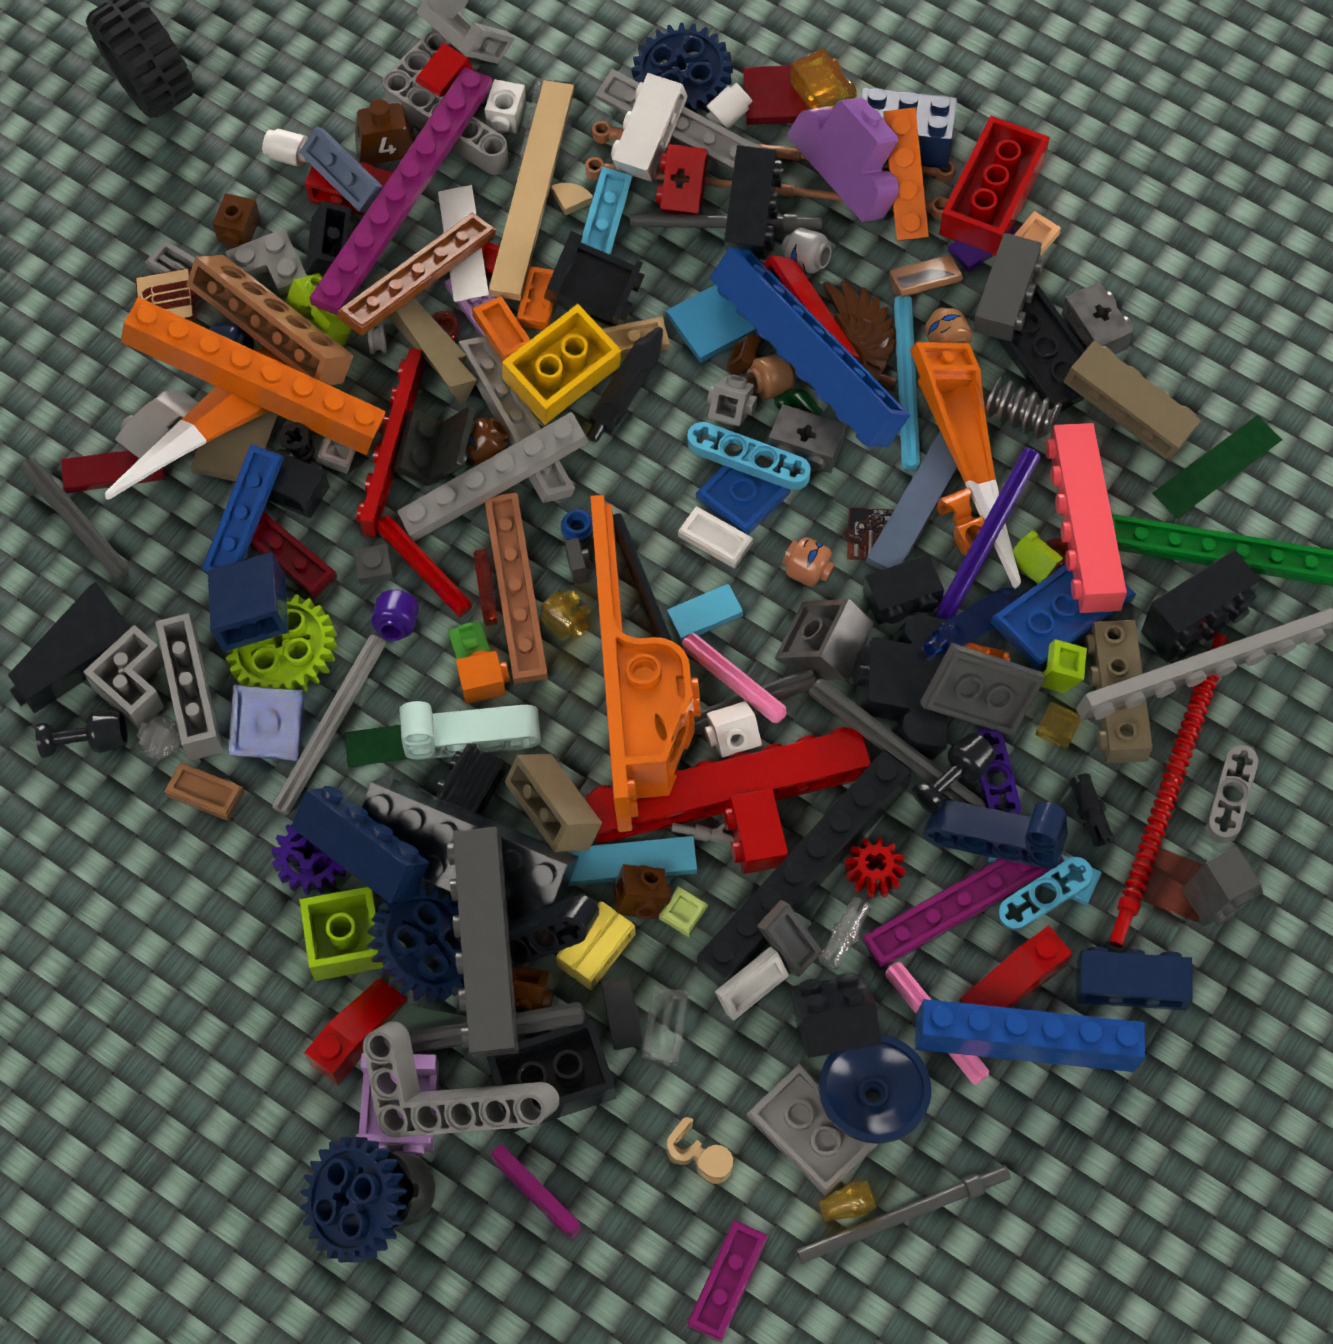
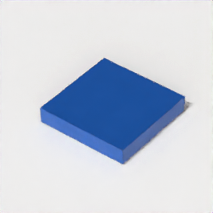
[696,449,791,535]

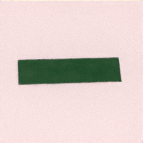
[1152,415,1283,518]
[344,725,409,767]

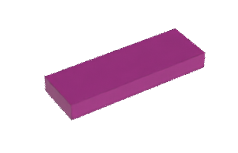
[491,1144,582,1240]
[687,1220,768,1343]

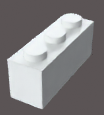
[611,73,688,182]

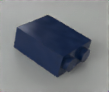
[208,552,289,652]

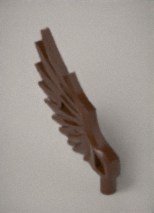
[823,281,898,391]

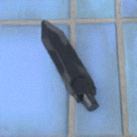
[586,327,663,443]

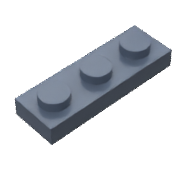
[299,127,383,213]

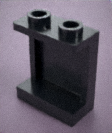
[544,231,645,327]

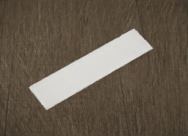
[438,185,489,302]

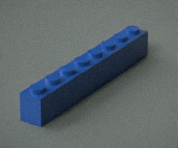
[710,247,911,447]

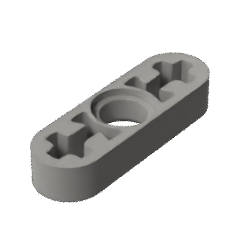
[1206,745,1259,844]

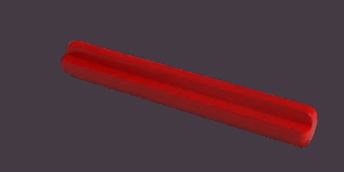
[376,516,472,617]

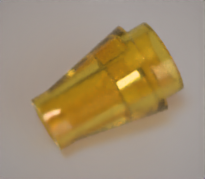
[818,1179,877,1223]

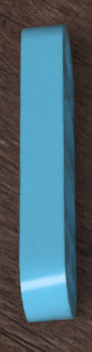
[687,422,811,490]

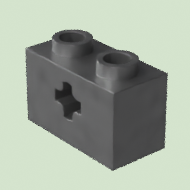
[1062,282,1133,355]
[769,404,846,473]

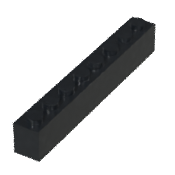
[697,750,911,987]

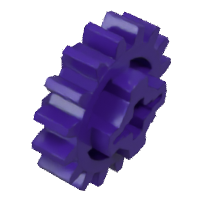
[271,824,346,895]

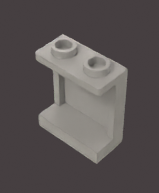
[416,0,515,64]

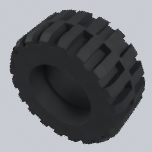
[86,0,195,118]

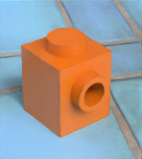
[456,650,510,704]

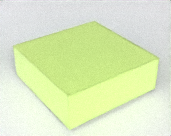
[659,886,709,937]

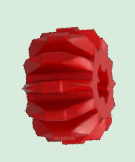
[844,837,906,899]

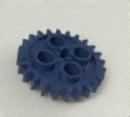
[632,22,733,114]
[368,886,464,1003]
[300,1137,407,1263]

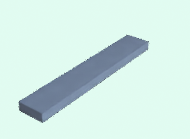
[866,431,958,570]

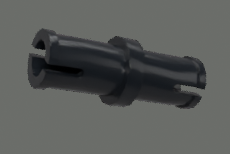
[1069,773,1115,847]

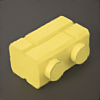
[556,901,636,990]

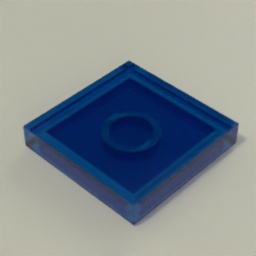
[228,685,305,761]

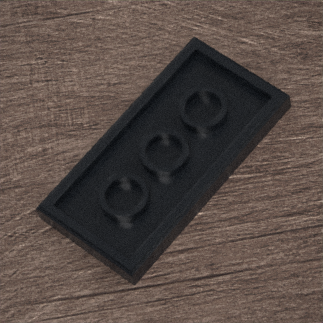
[997,284,1086,412]

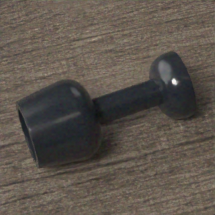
[35,711,128,758]
[912,733,996,815]

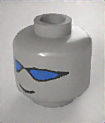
[782,227,832,274]

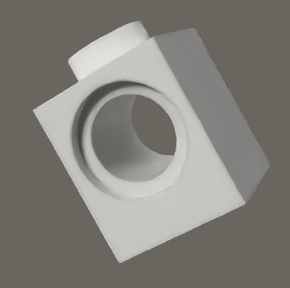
[485,79,527,134]

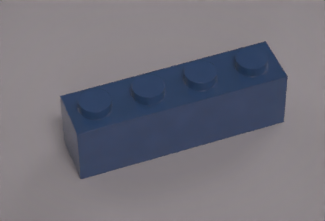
[291,786,430,903]

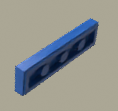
[201,444,284,572]

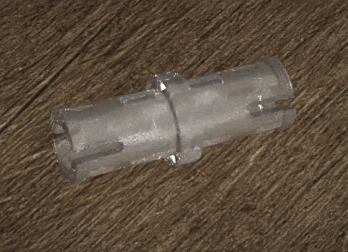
[818,897,872,970]

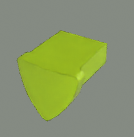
[1013,530,1063,584]

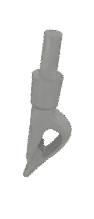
[671,823,735,846]

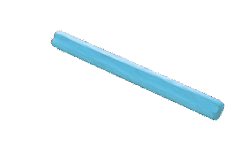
[894,295,920,471]

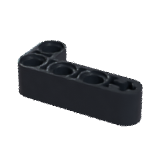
[452,895,599,968]

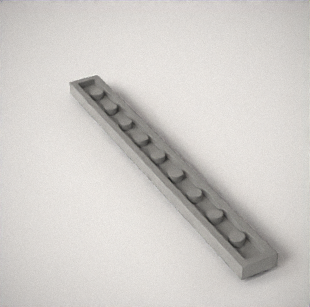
[1076,608,1333,720]

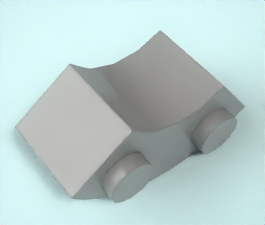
[115,391,198,459]

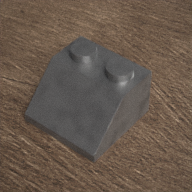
[775,599,874,680]

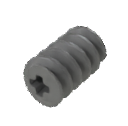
[985,377,1062,439]

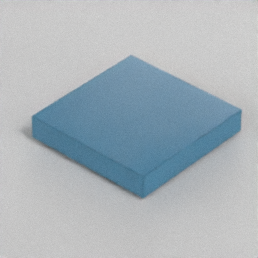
[666,285,756,364]

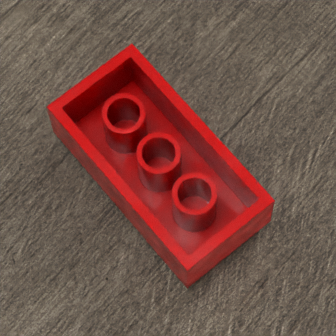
[939,115,1050,256]

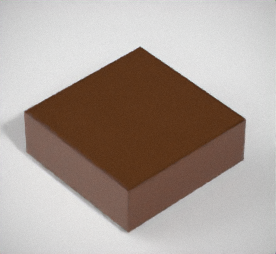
[726,333,761,375]

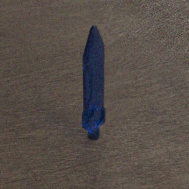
[924,587,1028,656]

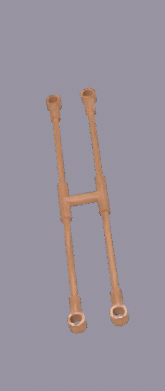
[585,121,955,220]

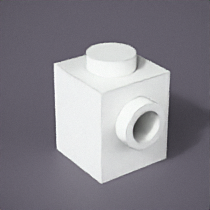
[704,701,762,758]

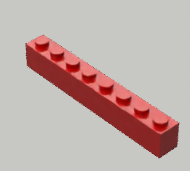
[585,727,871,845]

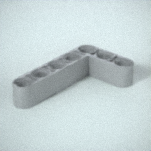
[383,30,509,175]
[363,1021,559,1137]

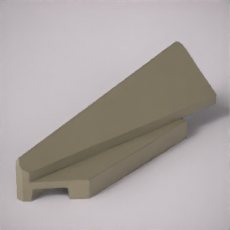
[373,273,477,405]

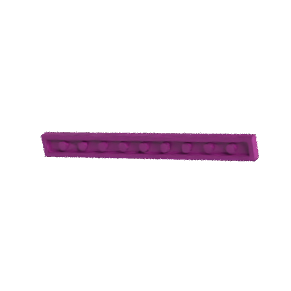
[310,67,493,316]

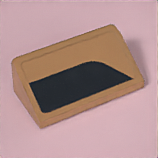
[889,255,963,297]

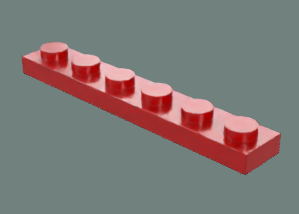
[356,348,425,538]

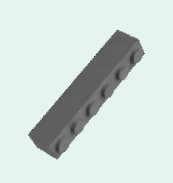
[447,827,519,1058]

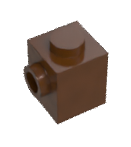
[213,193,261,248]

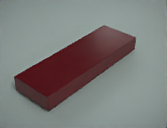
[61,450,165,493]
[250,512,337,600]

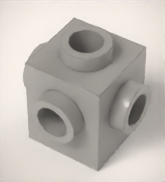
[707,375,757,426]

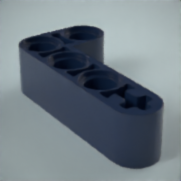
[923,799,1068,869]

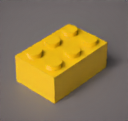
[502,304,622,425]

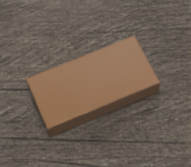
[164,762,245,821]

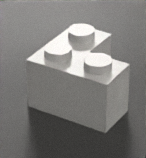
[83,625,164,731]

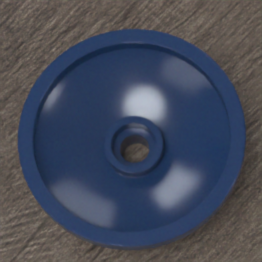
[819,1034,931,1144]

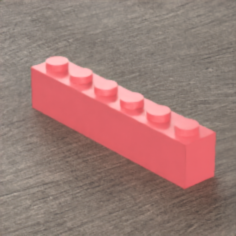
[1045,423,1127,613]

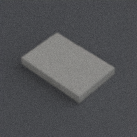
[746,1063,878,1197]

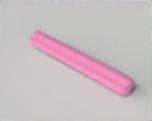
[682,633,787,723]
[885,962,989,1085]

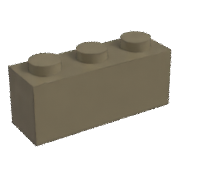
[505,754,602,852]

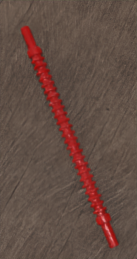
[1109,634,1228,948]

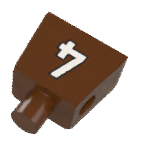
[355,99,415,165]

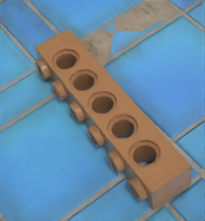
[186,255,354,385]

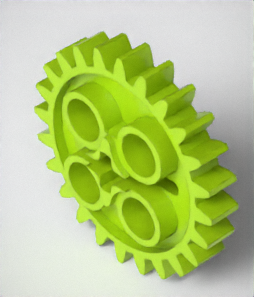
[225,594,338,700]

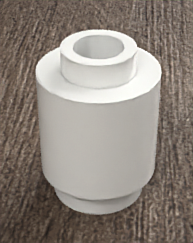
[706,83,753,130]
[262,129,308,167]

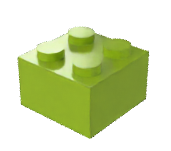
[299,887,383,981]

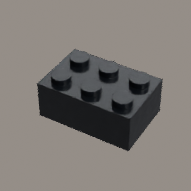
[724,145,783,260]
[1141,549,1261,663]
[487,1018,617,1134]

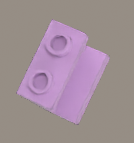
[356,1053,439,1157]

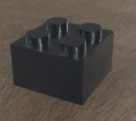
[790,972,881,1058]

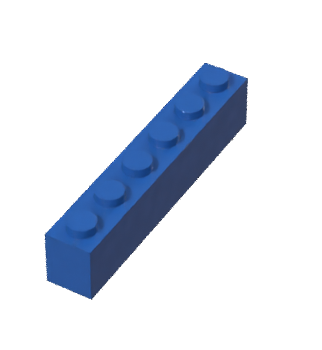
[915,999,1145,1072]

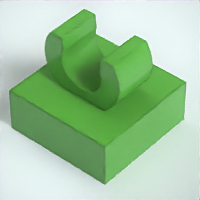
[448,621,491,659]

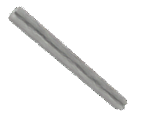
[272,635,386,816]

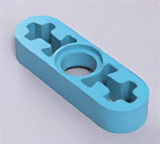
[999,857,1093,931]

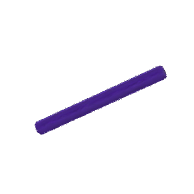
[933,447,1040,626]

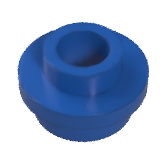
[561,509,593,542]

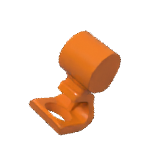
[936,488,984,556]

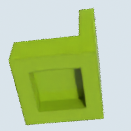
[1041,639,1087,694]

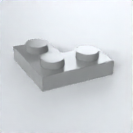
[225,228,307,296]

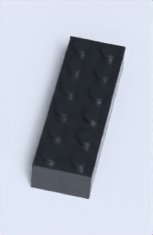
[362,775,579,919]

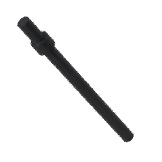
[613,513,672,641]

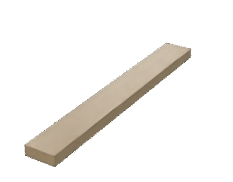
[489,80,575,301]

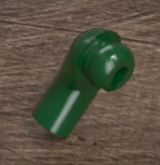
[774,388,823,416]

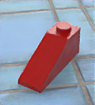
[959,925,1072,1008]
[304,978,408,1086]

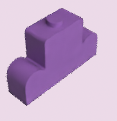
[787,97,899,223]

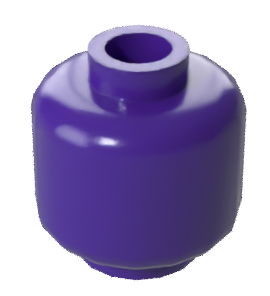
[371,589,419,641]

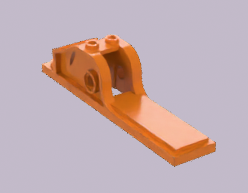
[590,495,701,832]

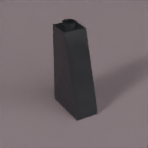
[8,582,130,714]

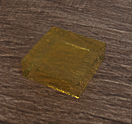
[1035,701,1081,749]

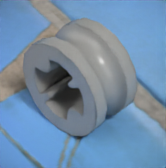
[367,323,387,354]

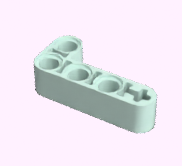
[399,701,541,760]

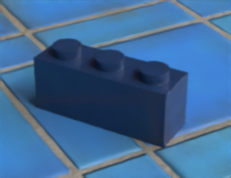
[1076,947,1193,1011]

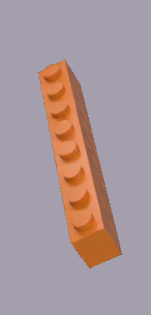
[121,297,386,456]

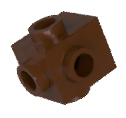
[613,864,671,919]
[512,966,553,1013]

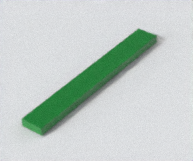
[1112,514,1333,586]

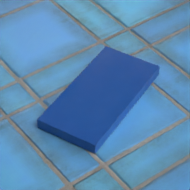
[990,564,1136,670]

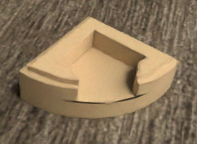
[551,183,593,216]

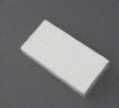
[678,506,753,569]
[715,946,789,1021]

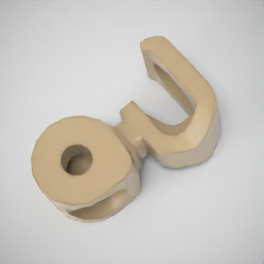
[666,1117,733,1184]

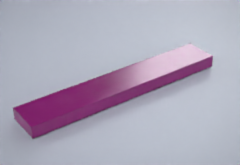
[862,856,1065,970]

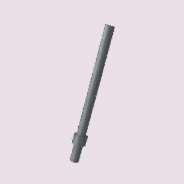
[630,213,822,233]
[796,1165,1011,1264]

